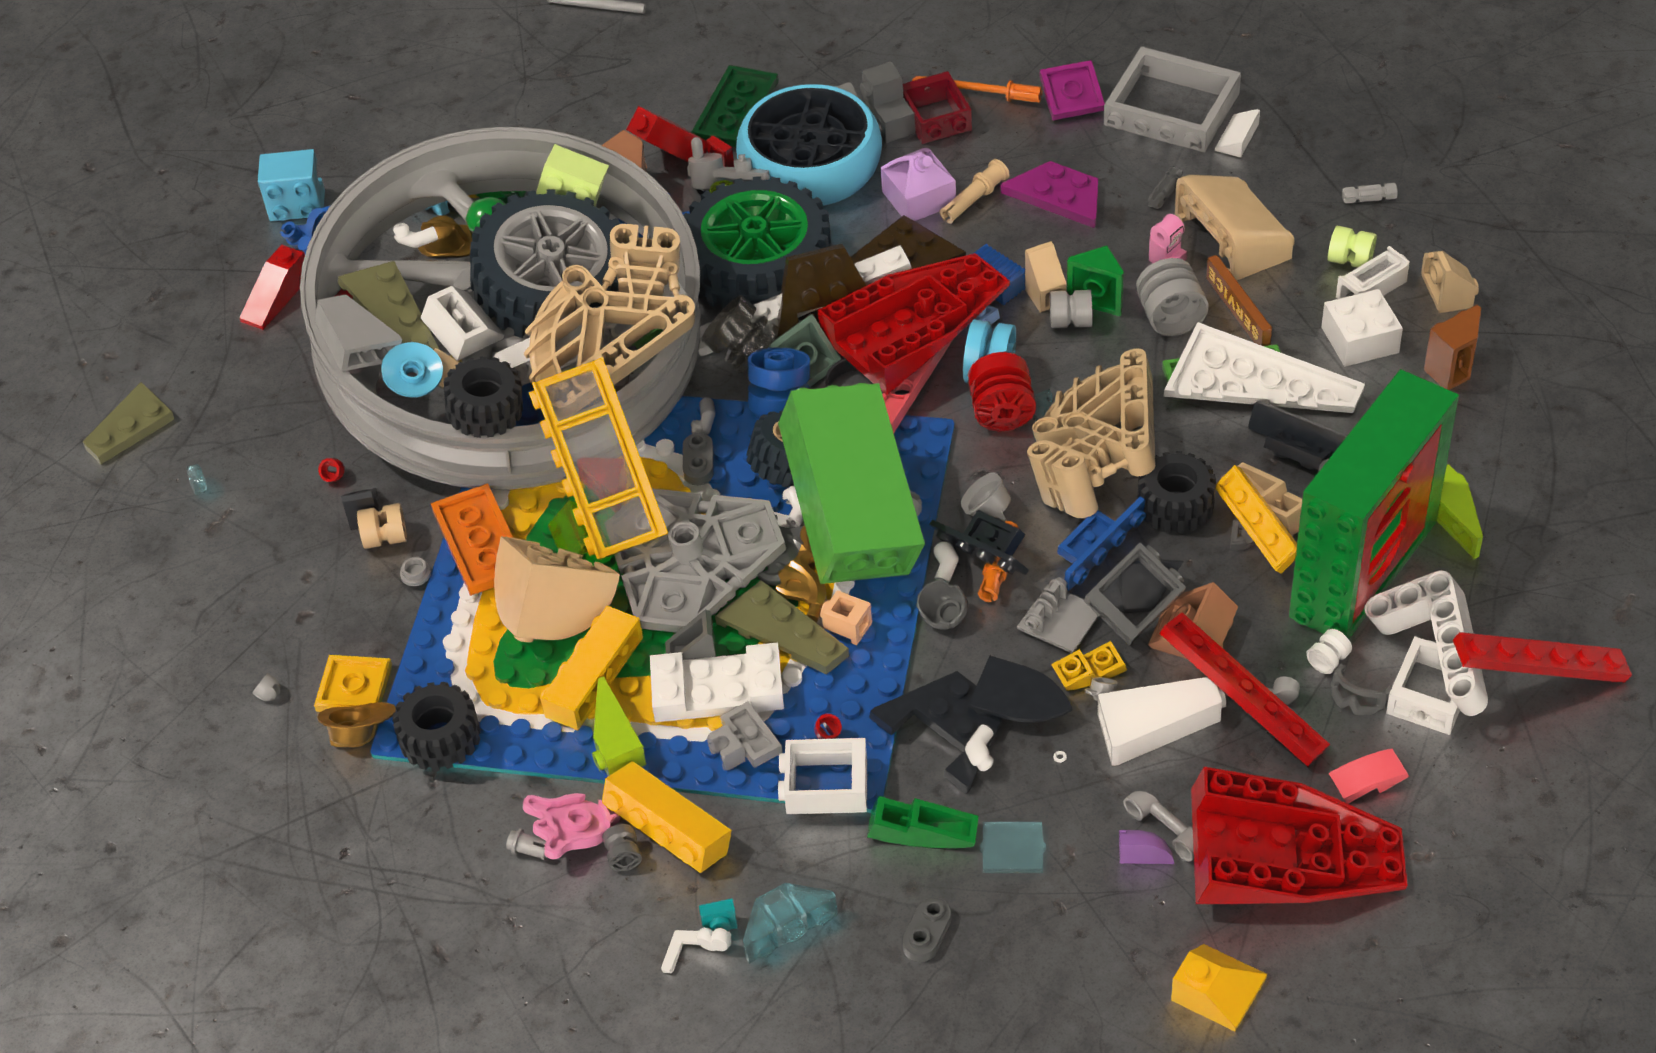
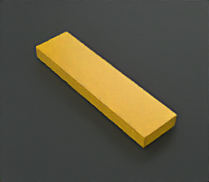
[1216,465,1297,574]

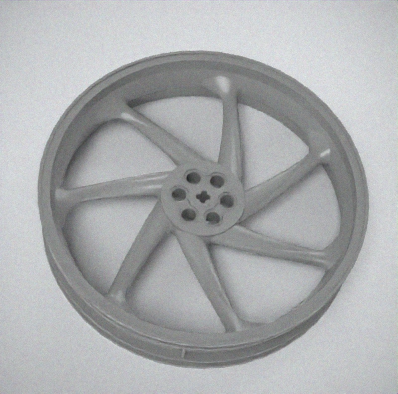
[300,127,700,489]

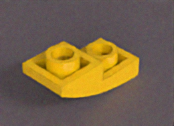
[1051,641,1127,691]

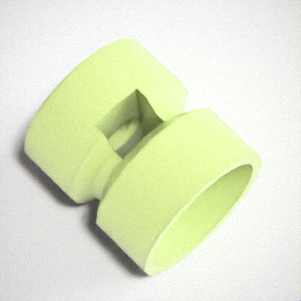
[1328,225,1377,268]

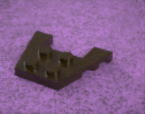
[774,244,866,340]

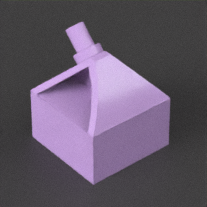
[881,148,956,221]

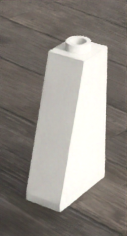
[1098,677,1226,766]

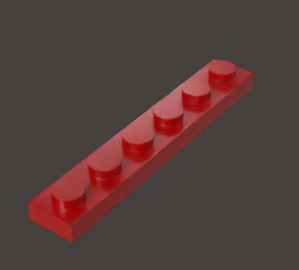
[1159,612,1330,767]
[1453,632,1632,683]

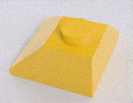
[1171,944,1267,1032]

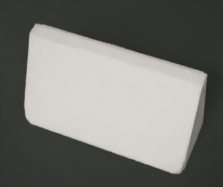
[1215,109,1260,158]

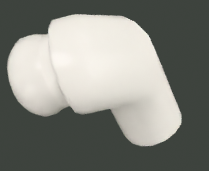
[393,223,438,248]
[783,486,803,527]
[933,541,959,584]
[965,725,994,771]

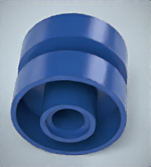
[748,348,810,416]

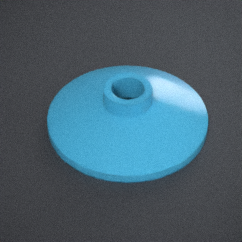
[381,342,443,397]

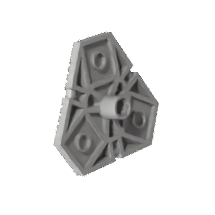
[605,489,786,633]

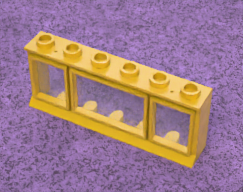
[529,357,668,560]

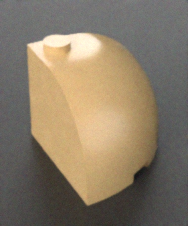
[494,536,620,642]

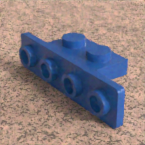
[1057,496,1146,591]

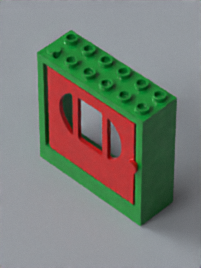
[1289,369,1459,639]

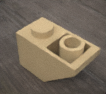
[1025,241,1066,313]

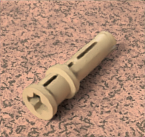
[940,159,1010,224]

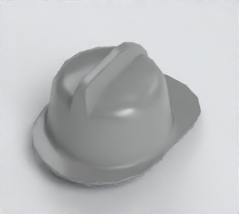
[961,472,1011,521]

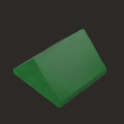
[1067,246,1124,317]

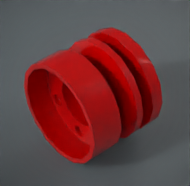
[968,352,1036,432]

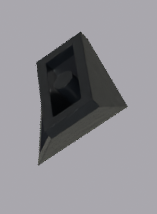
[1116,560,1184,614]

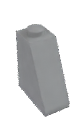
[315,295,402,372]

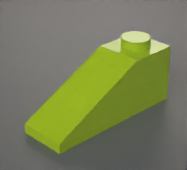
[1437,464,1483,559]
[592,676,646,776]

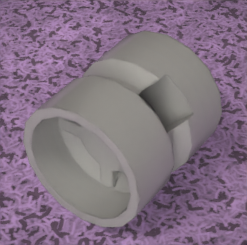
[1050,290,1092,328]

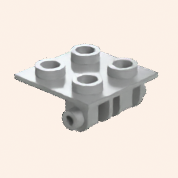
[1017,577,1099,653]

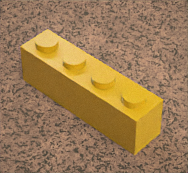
[541,606,643,730]
[602,761,732,873]

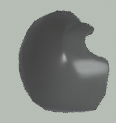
[916,579,968,630]

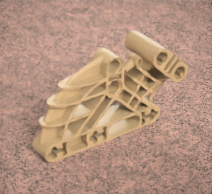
[524,224,695,420]
[1027,348,1155,518]

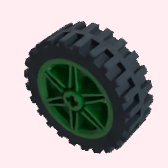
[683,176,832,313]

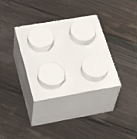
[1321,289,1403,367]

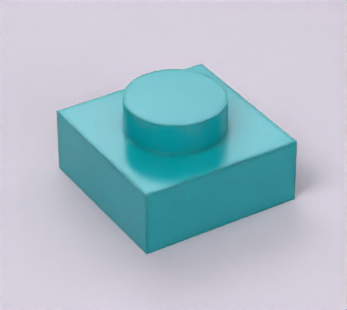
[699,898,738,931]

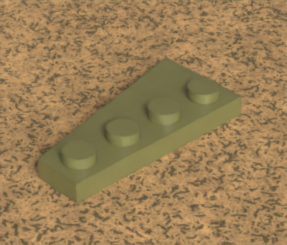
[338,261,439,350]
[715,580,849,675]

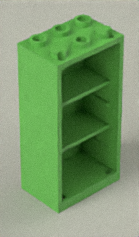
[778,383,925,584]

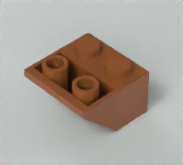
[1424,305,1481,390]

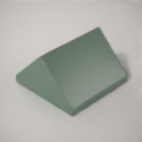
[768,314,841,387]

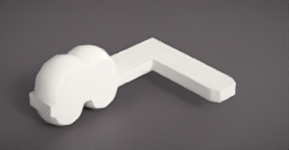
[661,927,732,973]

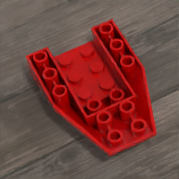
[818,253,1010,395]
[1191,766,1408,904]

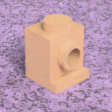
[820,590,872,645]

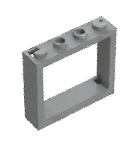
[1104,47,1241,153]

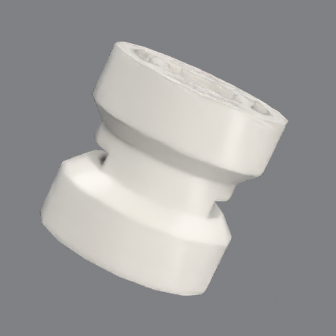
[1306,629,1352,674]

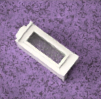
[1336,246,1410,299]

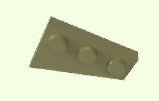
[83,382,175,465]

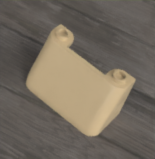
[1175,174,1294,280]

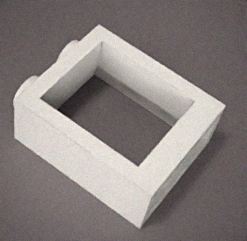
[1386,636,1460,735]
[778,738,867,814]

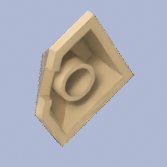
[1421,251,1479,313]

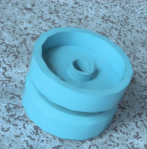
[963,319,1016,383]

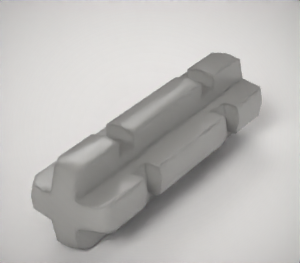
[1342,183,1398,204]

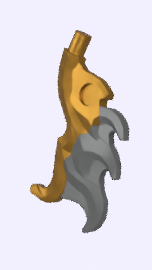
[757,515,827,623]

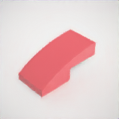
[1329,748,1410,804]

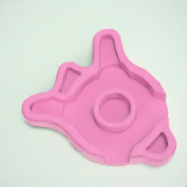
[523,793,621,859]

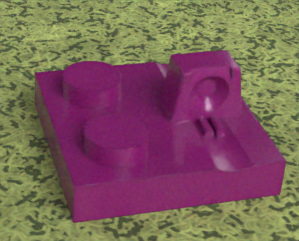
[1039,60,1105,120]

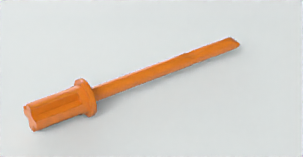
[912,76,1043,103]

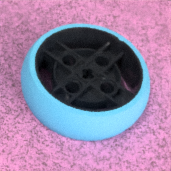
[736,84,882,206]

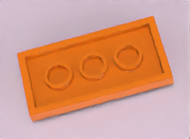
[431,483,513,596]

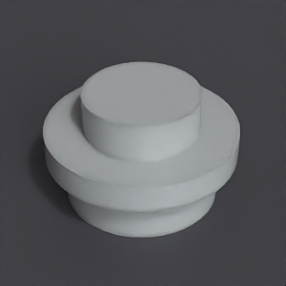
[400,557,431,586]

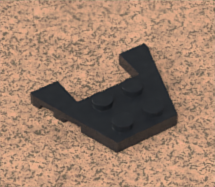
[869,671,1004,794]

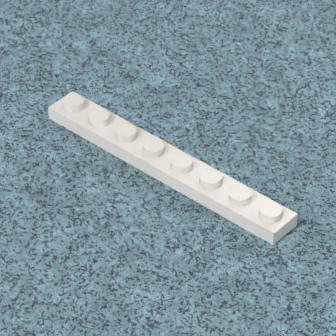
[698,245,912,357]

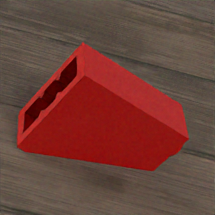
[626,106,708,162]

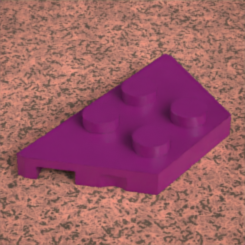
[1001,161,1098,228]

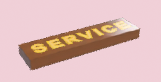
[1206,255,1272,346]

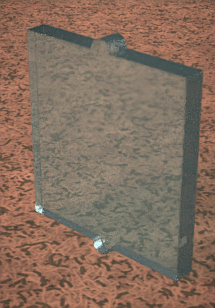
[980,822,1046,873]

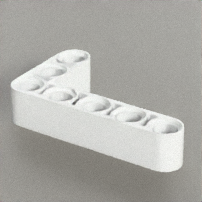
[1365,570,1488,716]

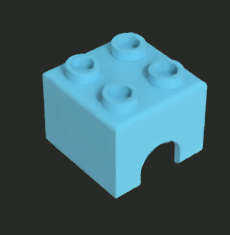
[258,149,325,221]

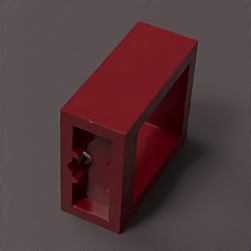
[903,71,972,144]

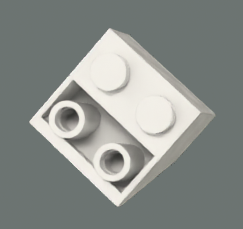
[421,286,504,361]

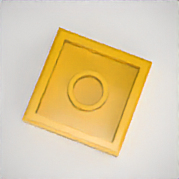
[314,655,392,712]

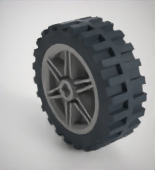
[470,189,621,338]

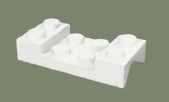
[650,642,784,722]

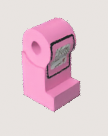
[1149,214,1187,263]

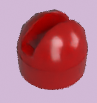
[318,458,345,482]
[814,714,842,739]

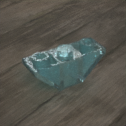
[743,883,838,964]

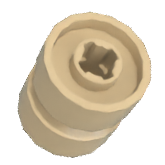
[357,503,407,549]

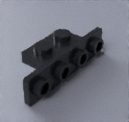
[1248,401,1348,469]
[929,510,1029,575]

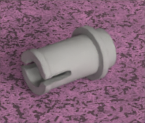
[506,828,548,860]

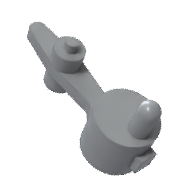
[687,137,770,192]

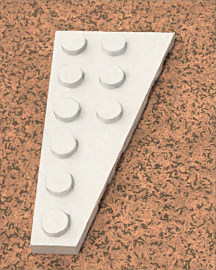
[1164,322,1365,413]

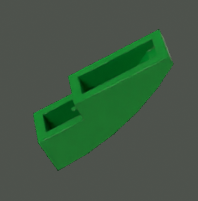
[867,796,979,848]

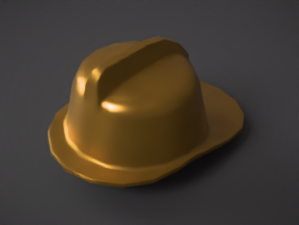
[418,215,472,257]
[317,702,396,747]

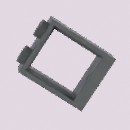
[1084,543,1186,646]

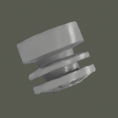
[1136,258,1209,336]

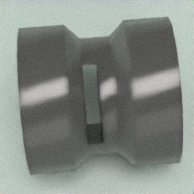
[602,824,642,871]

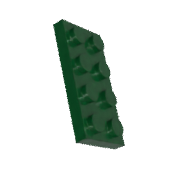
[691,65,779,148]

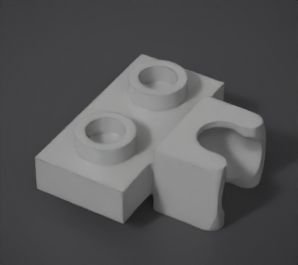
[707,701,783,771]

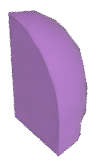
[1119,830,1175,864]

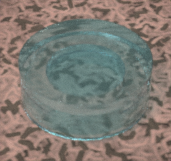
[186,464,207,495]

